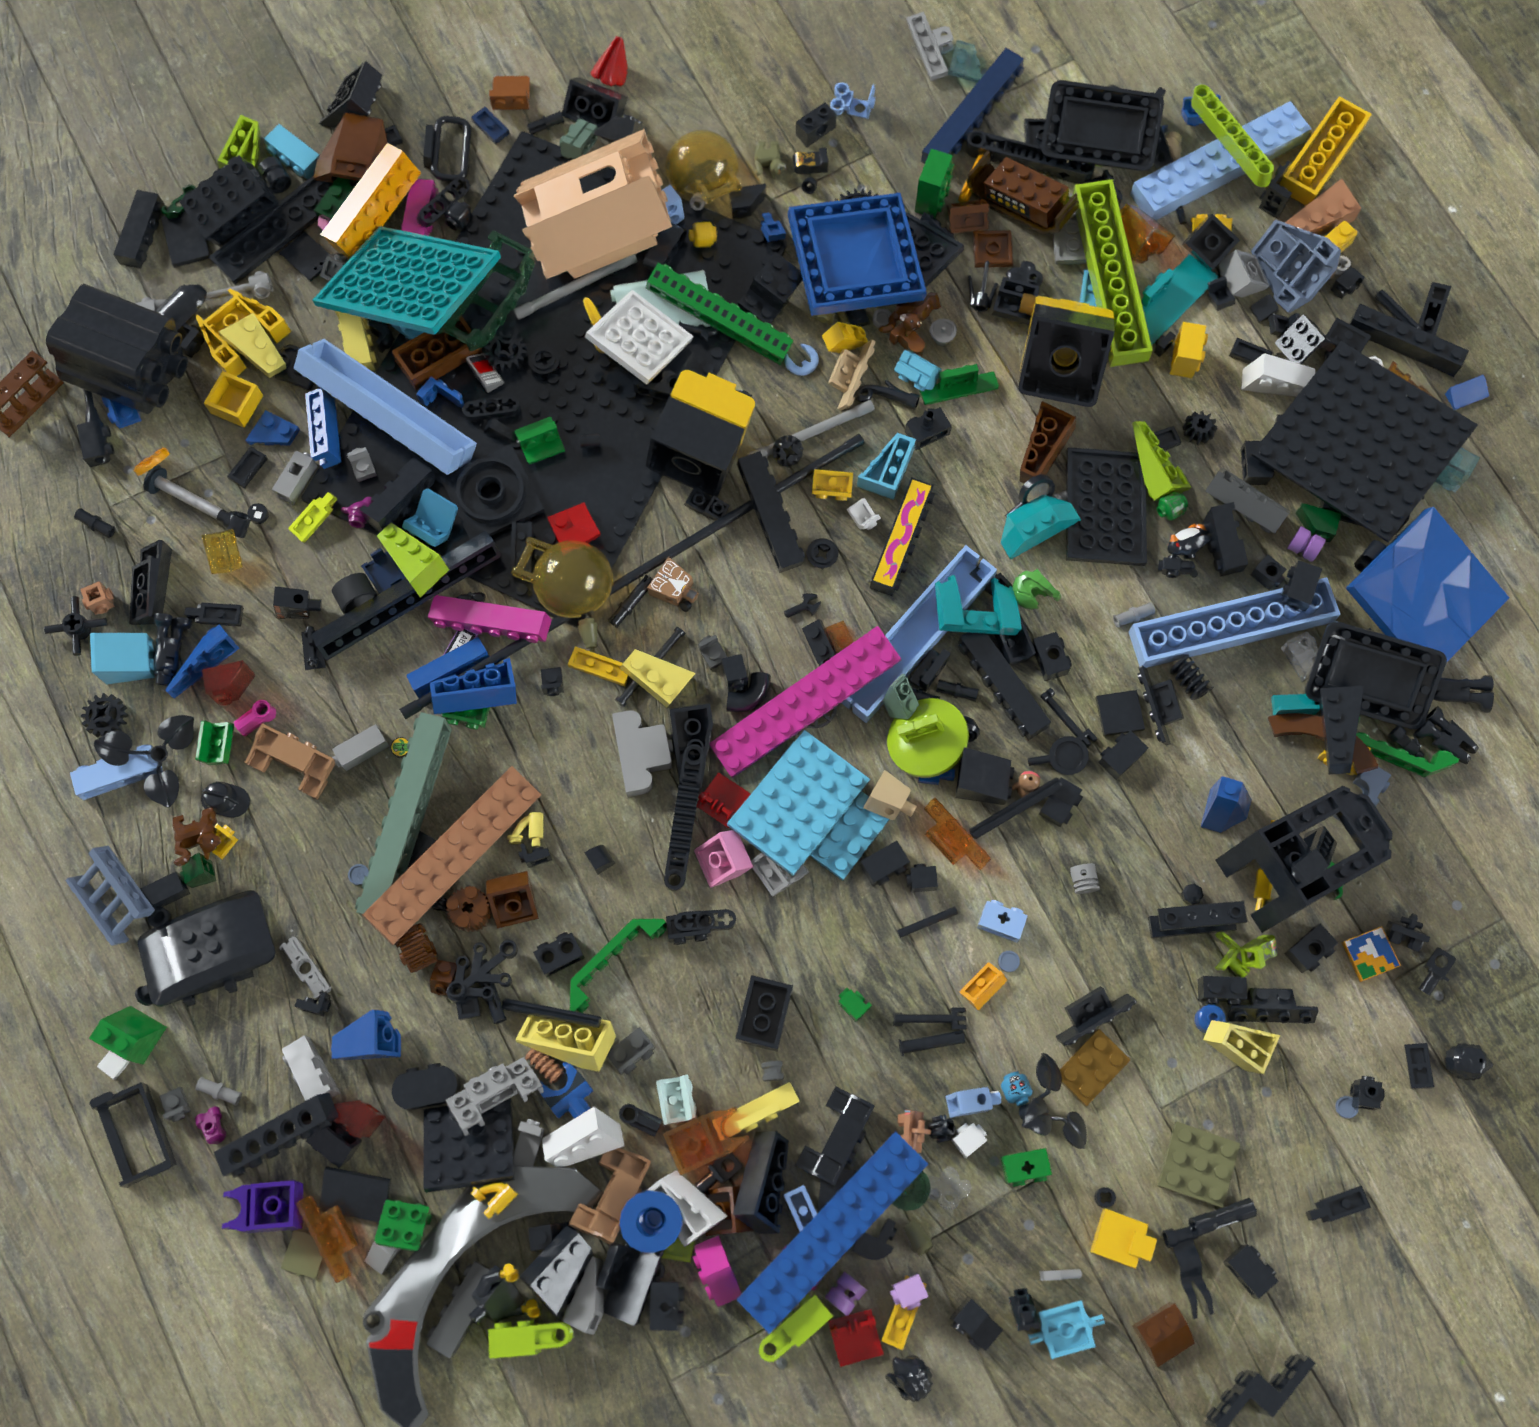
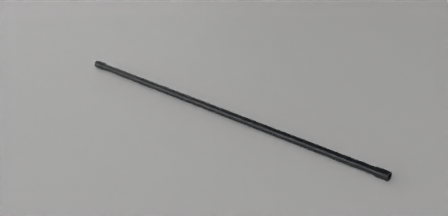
[399,434,865,719]

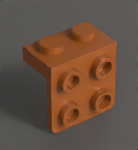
[489,76,530,110]

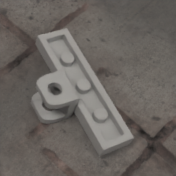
[906,12,953,81]

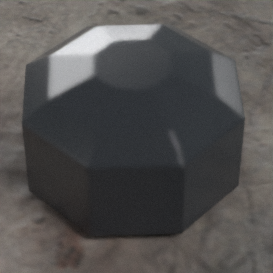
[1181,884,1204,905]

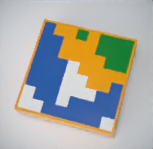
[1341,926,1401,982]

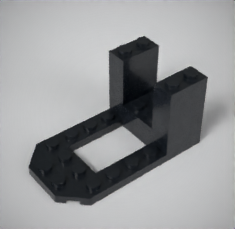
[1215,786,1393,933]

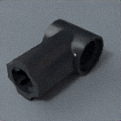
[619,1104,663,1137]

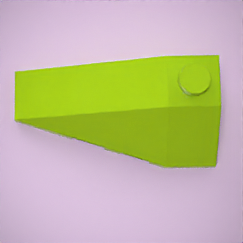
[1132,421,1192,501]

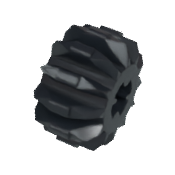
[1183,411,1217,445]

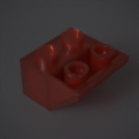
[334,1100,386,1138]

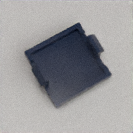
[361,548,406,594]

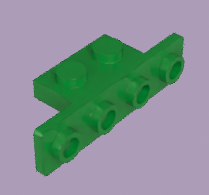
[920,364,999,405]

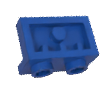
[101,397,142,429]

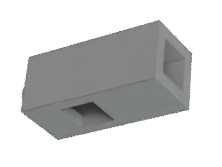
[272,451,318,505]
[332,724,390,771]

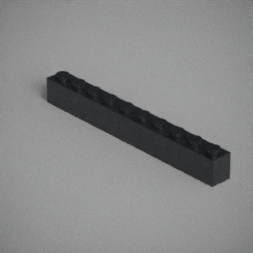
[311,531,502,661]

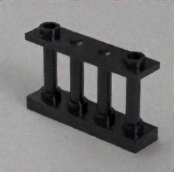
[1148,901,1248,939]

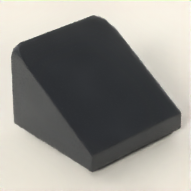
[1249,294,1279,323]

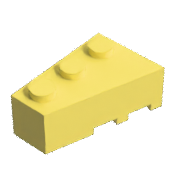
[1203,1020,1280,1074]

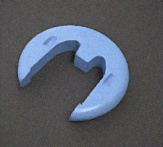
[784,344,819,376]

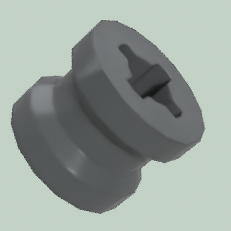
[761,1061,784,1081]

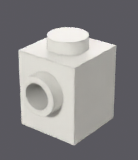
[951,1123,987,1158]

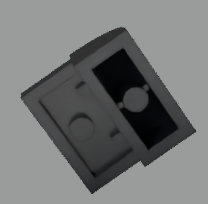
[992,276,1040,325]

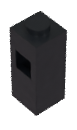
[140,872,190,909]

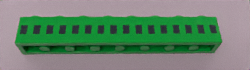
[646,263,794,365]

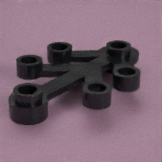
[447,940,518,1002]

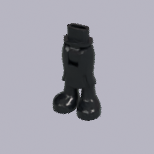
[153,613,192,686]
[1433,675,1494,713]

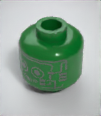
[1157,491,1188,521]

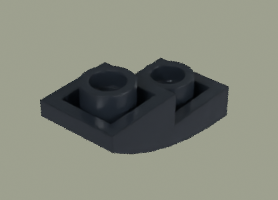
[684,487,730,521]

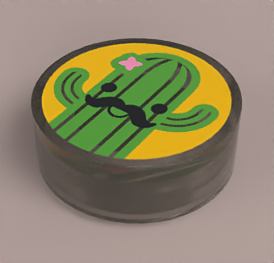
[390,737,409,759]

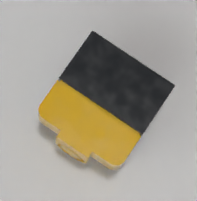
[1018,296,1115,407]
[646,370,755,497]

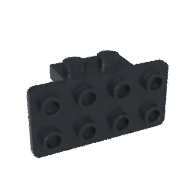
[596,1242,664,1326]

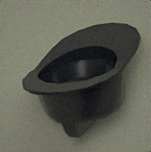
[201,782,250,818]

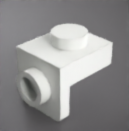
[847,498,881,530]

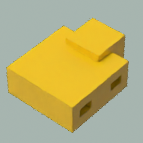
[1090,1209,1157,1268]

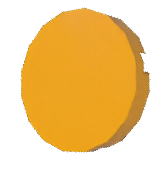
[133,447,170,476]

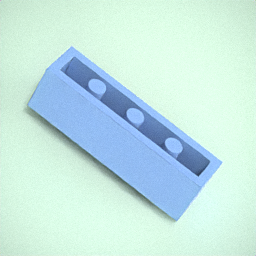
[70,745,163,800]

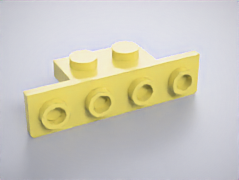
[713,1082,800,1142]

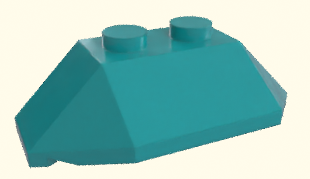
[1001,494,1081,560]

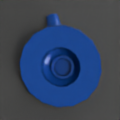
[619,1190,682,1253]

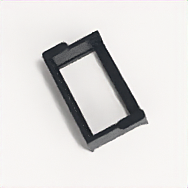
[90,1082,177,1188]

